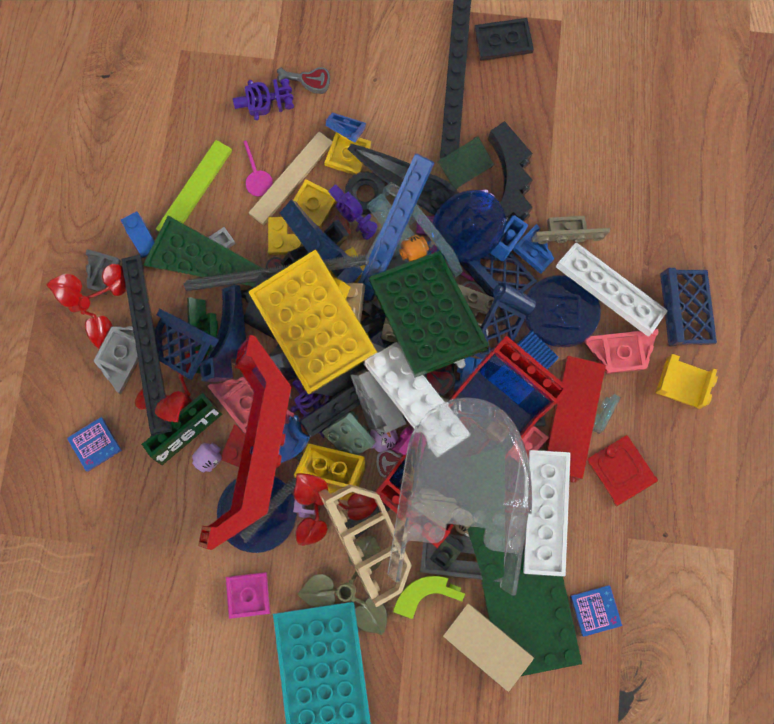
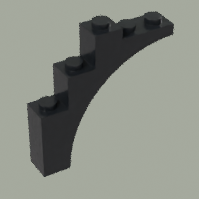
[477,121,533,240]

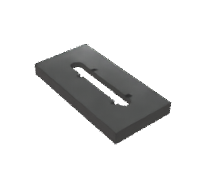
[420,534,505,582]

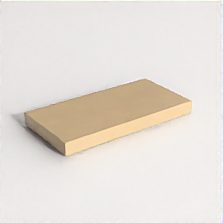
[443,603,534,692]

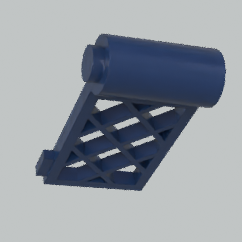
[475,283,536,368]

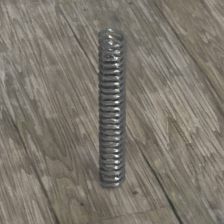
[239,477,296,543]

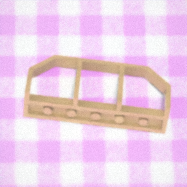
[319,484,412,607]

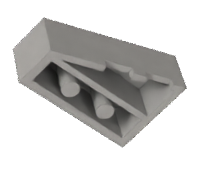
[351,368,406,433]

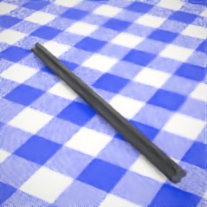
[184,254,369,291]

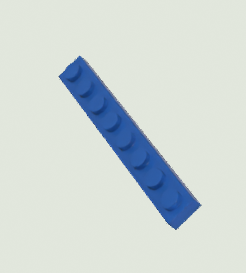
[358,154,435,302]

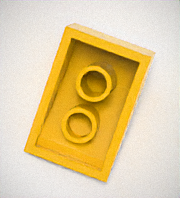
[294,444,366,501]

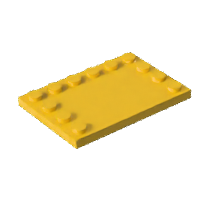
[248,250,378,394]

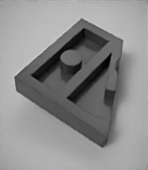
[86,249,121,295]

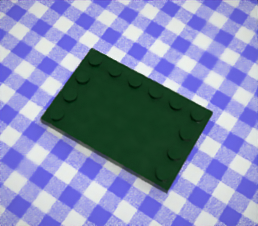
[369,251,489,378]
[481,546,582,677]

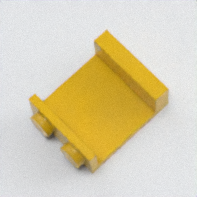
[655,354,718,409]

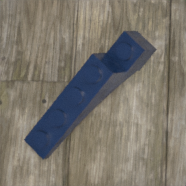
[280,199,363,283]
[200,284,246,382]

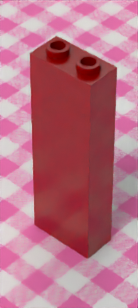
[545,356,606,483]

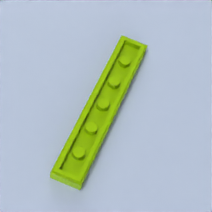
[156,140,232,232]

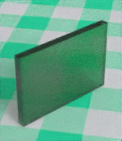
[438,137,494,189]

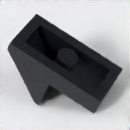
[430,534,464,571]

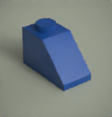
[121,211,155,258]

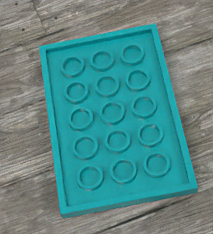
[273,602,371,724]

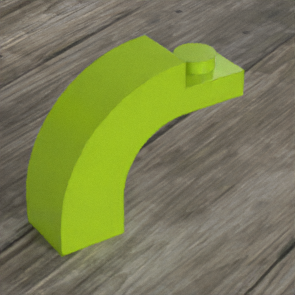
[393,576,465,619]

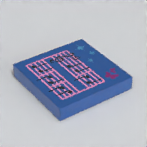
[67,417,122,472]
[570,585,622,637]

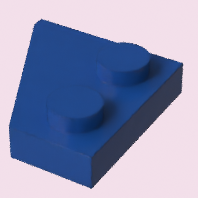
[325,113,366,143]
[513,224,554,274]

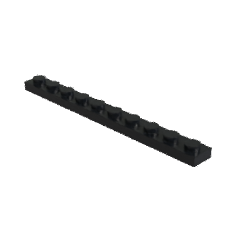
[439,0,471,165]
[121,255,172,436]

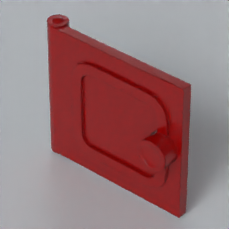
[587,435,658,506]

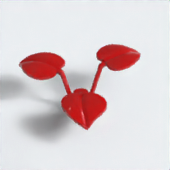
[46,264,127,349]
[134,351,205,422]
[294,473,377,546]

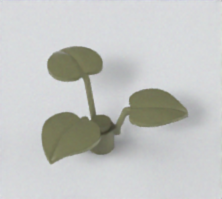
[298,536,387,635]

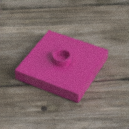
[391,424,419,455]
[226,572,270,619]

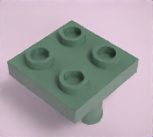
[322,411,376,455]

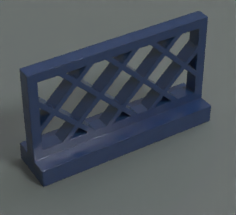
[452,234,537,311]
[660,268,717,346]
[155,308,219,380]

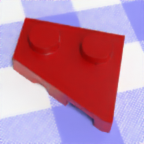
[221,424,245,467]

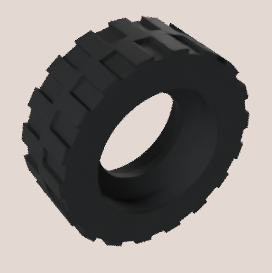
[345,171,386,215]

